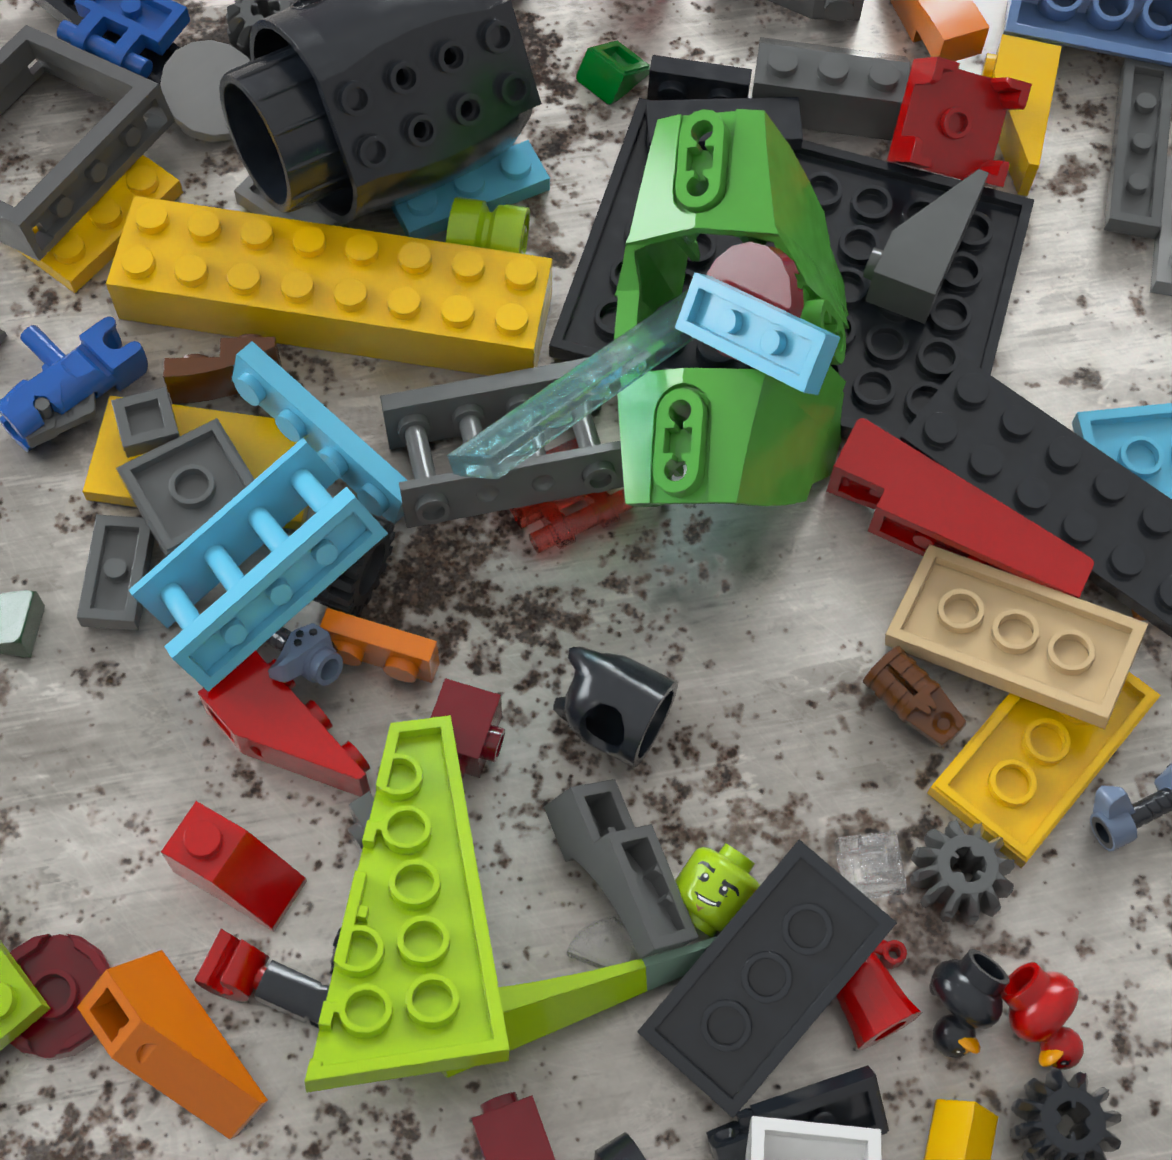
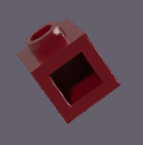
[430,678,505,778]

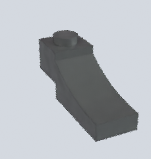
[544,779,699,959]

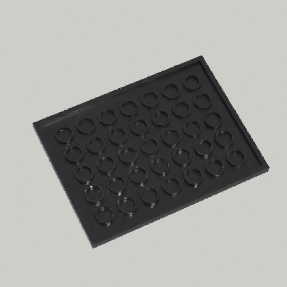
[549,97,1034,440]

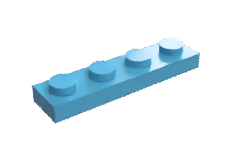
[232,341,408,525]

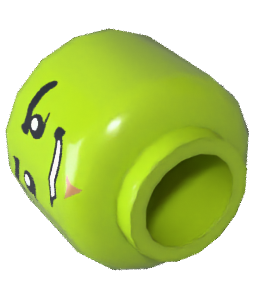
[675,843,760,938]

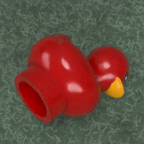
[1001,962,1084,1070]

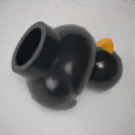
[929,949,1010,1058]

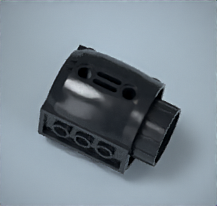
[219,0,542,223]

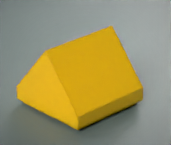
[923,1099,998,1160]

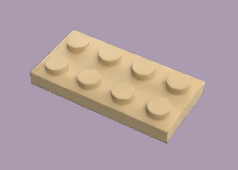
[885,544,1148,729]

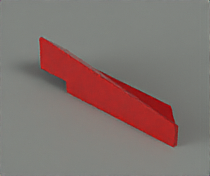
[826,418,1094,598]

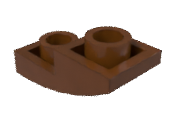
[163,334,282,404]

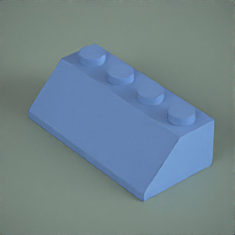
[1003,0,1172,67]

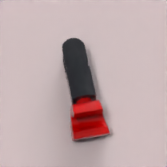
[194,929,329,1028]

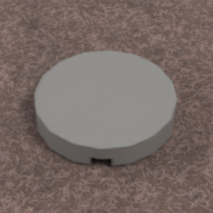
[160,40,250,142]

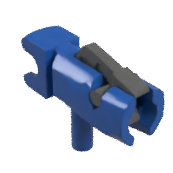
[0,316,148,452]

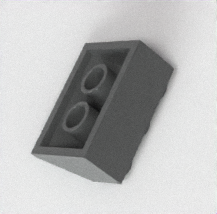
[751,37,911,141]

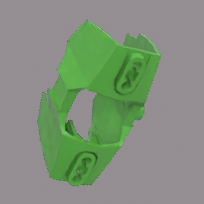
[610,109,849,507]

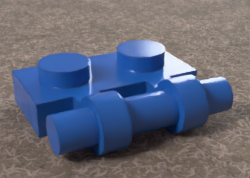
[57,0,190,78]

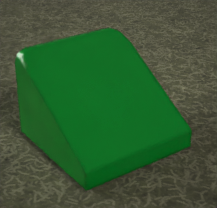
[576,40,650,105]

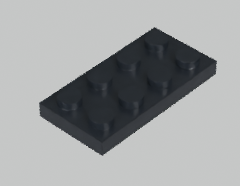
[637,839,897,1118]

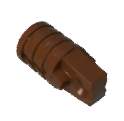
[863,646,966,748]

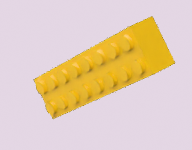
[106,195,552,376]

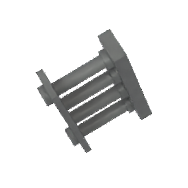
[380,356,624,528]

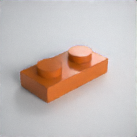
[319,608,440,683]

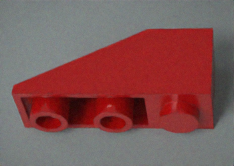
[197,650,371,797]

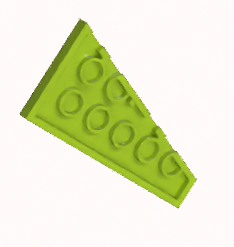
[304,715,510,1093]

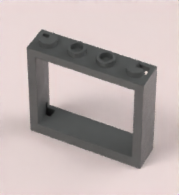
[0,25,175,262]

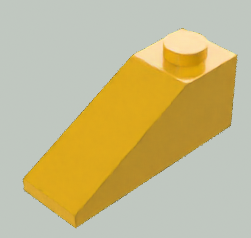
[981,34,1062,196]

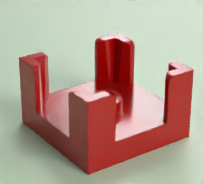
[887,57,1032,188]

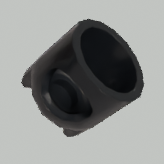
[553,647,678,767]

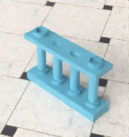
[129,438,388,692]

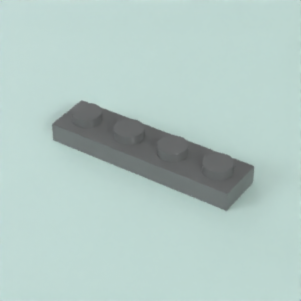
[1104,58,1172,239]

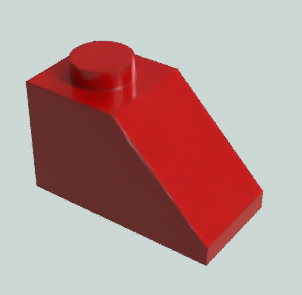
[161,801,307,932]

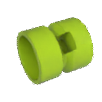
[446,196,530,254]

